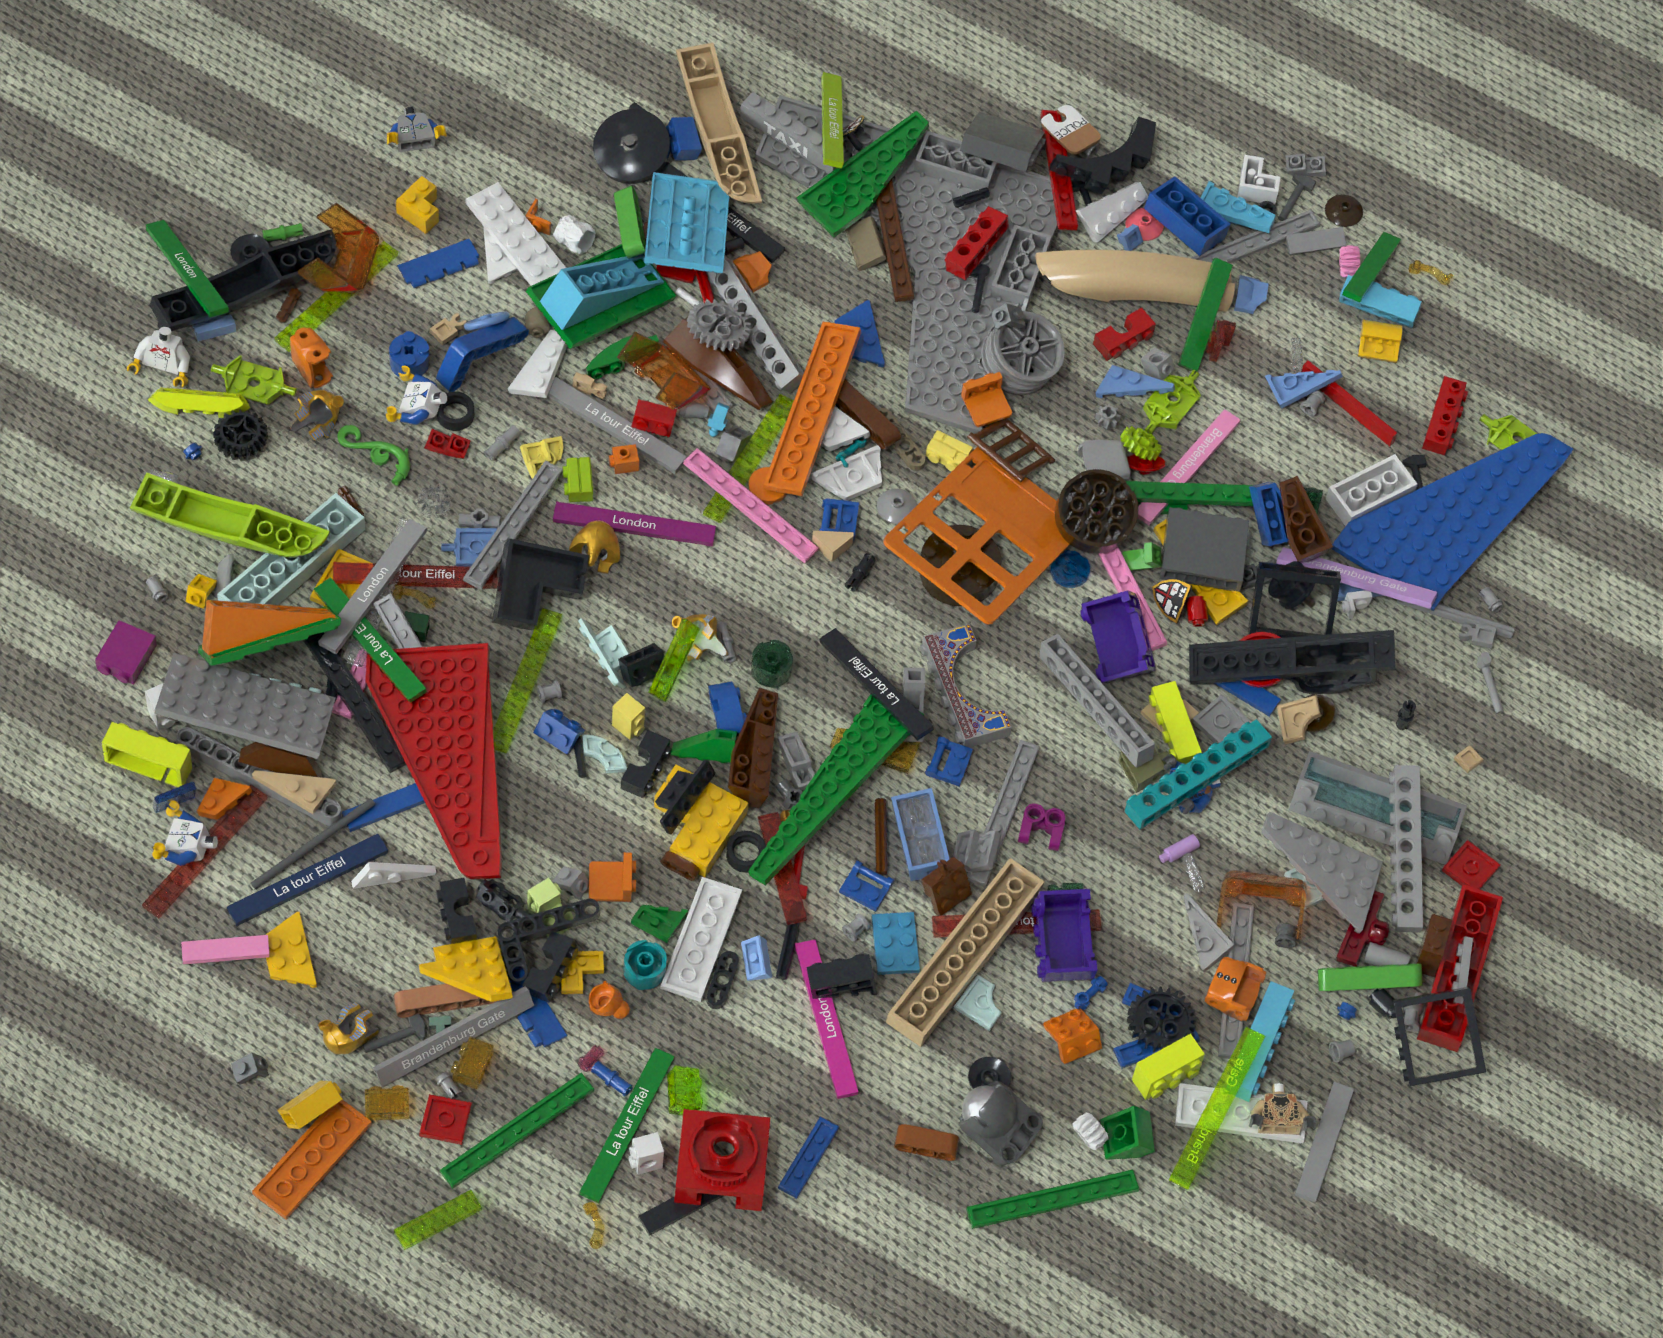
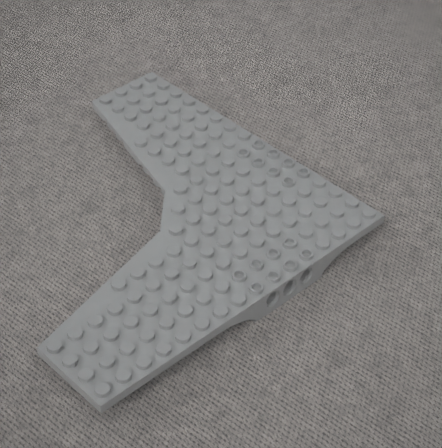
[755,95,1057,434]

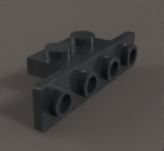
[655,760,716,835]

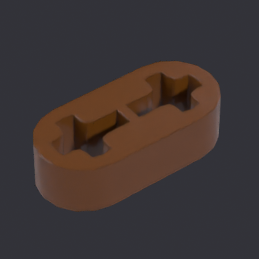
[660,851,700,881]

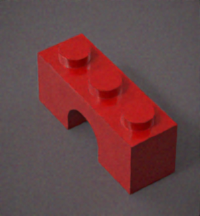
[1093,307,1156,361]

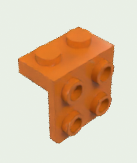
[961,372,1012,427]
[589,852,636,902]
[1043,1009,1102,1064]

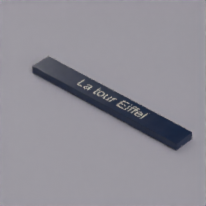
[227,834,388,926]

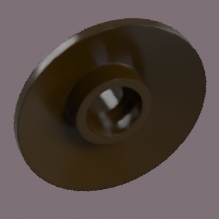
[1325,194,1363,227]
[1305,694,1336,732]

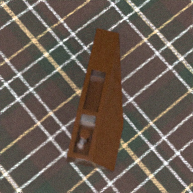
[663,317,773,410]
[728,687,778,809]

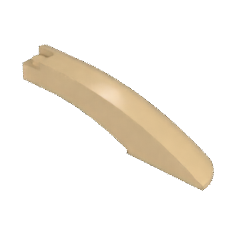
[676,43,762,204]
[1035,250,1235,312]

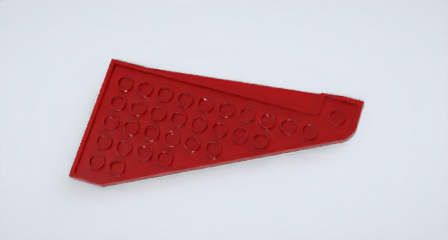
[365,643,502,879]

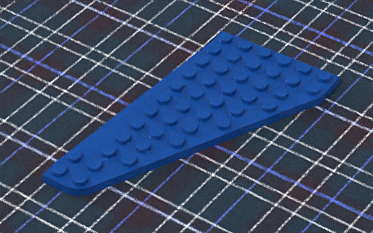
[1332,433,1573,611]

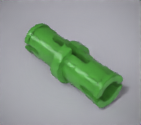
[262,223,304,242]

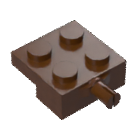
[921,857,972,917]

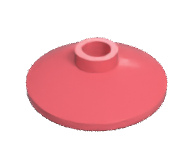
[1125,208,1164,241]

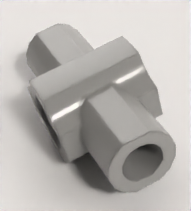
[459,508,500,529]

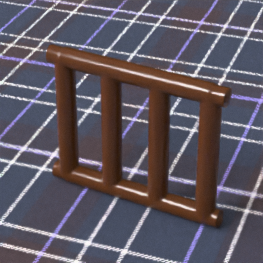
[967,418,1055,483]

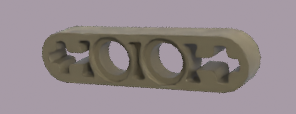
[878,408,925,471]

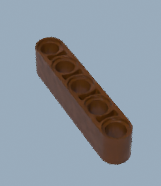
[835,379,901,450]

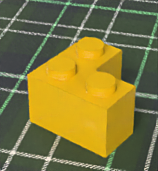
[396,176,439,234]

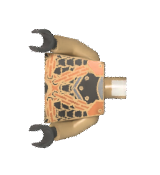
[1249,1083,1316,1135]

